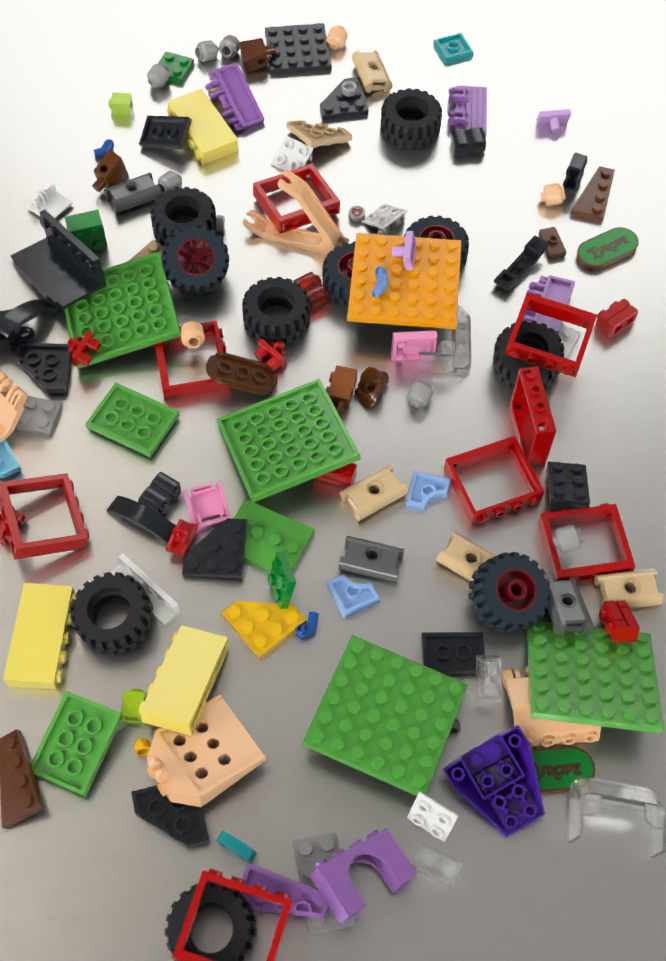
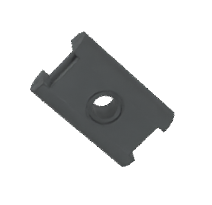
[104,172,162,214]
[338,536,405,582]
[546,577,594,636]

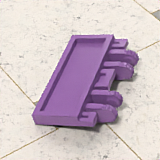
[205,62,265,132]
[447,85,487,137]
[523,275,575,335]

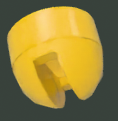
[134,737,151,756]

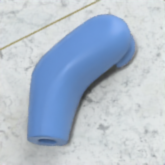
[371,266,389,299]

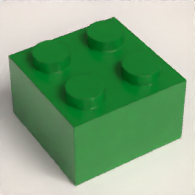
[64,209,108,251]

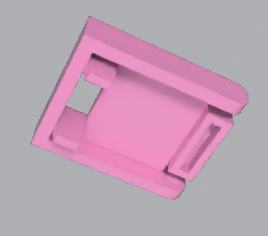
[391,331,437,361]
[183,481,232,533]

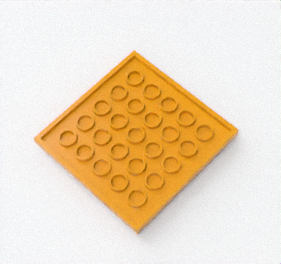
[347,233,461,329]

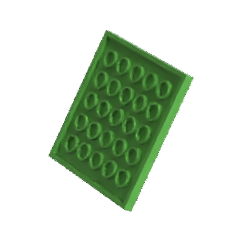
[64,252,181,369]
[216,378,361,503]
[527,620,664,734]
[302,635,468,796]

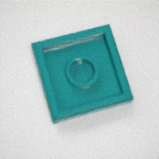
[433,32,474,64]

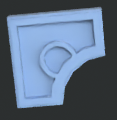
[406,471,451,510]
[326,574,380,618]

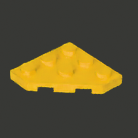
[221,601,307,659]

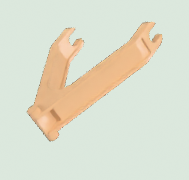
[242,170,349,256]

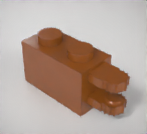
[326,365,358,416]

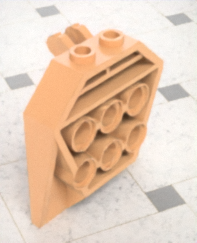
[146,694,266,807]

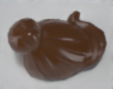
[354,367,389,407]

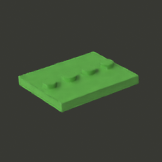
[85,382,180,458]
[233,499,314,572]
[31,691,123,797]

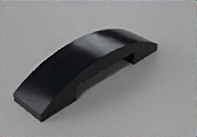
[493,235,548,291]
[0,299,58,338]
[107,496,176,545]

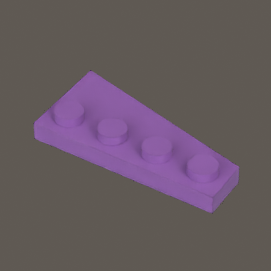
[240,863,329,918]

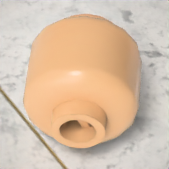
[326,25,348,50]
[540,183,565,207]
[180,321,205,348]

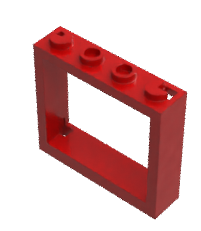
[253,164,340,234]
[505,292,598,377]
[155,321,230,400]
[510,366,556,468]
[444,436,545,524]
[0,473,89,560]
[538,503,636,582]
[172,868,293,961]

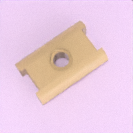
[351,50,393,93]
[340,464,408,521]
[436,531,497,581]
[594,569,664,609]

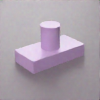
[536,109,571,133]
[392,231,417,271]

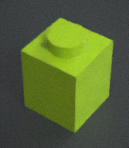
[108,92,133,117]
[120,688,147,723]

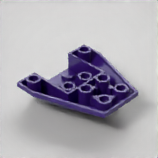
[443,725,545,836]

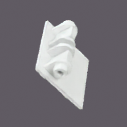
[271,135,314,171]
[25,183,73,219]
[361,204,408,235]
[407,792,458,842]

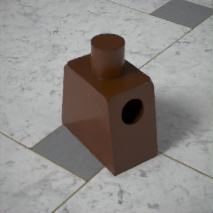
[238,38,276,74]
[92,150,129,192]

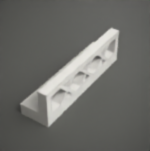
[111,553,180,627]

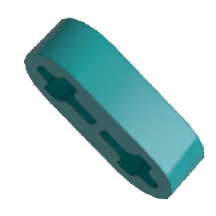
[216,830,257,863]

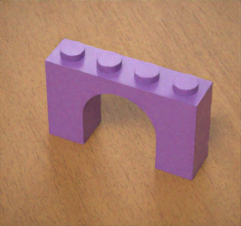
[310,828,417,925]

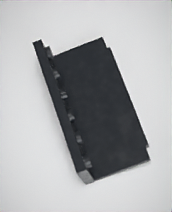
[10,210,107,309]

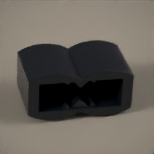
[450,127,487,155]
[563,152,588,193]
[138,471,181,515]

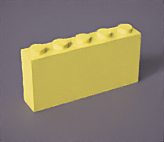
[166,88,239,165]
[3,583,78,690]
[139,625,229,736]

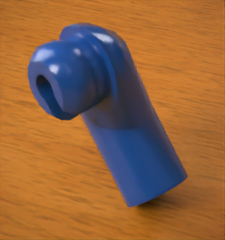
[93,139,114,157]
[295,612,319,638]

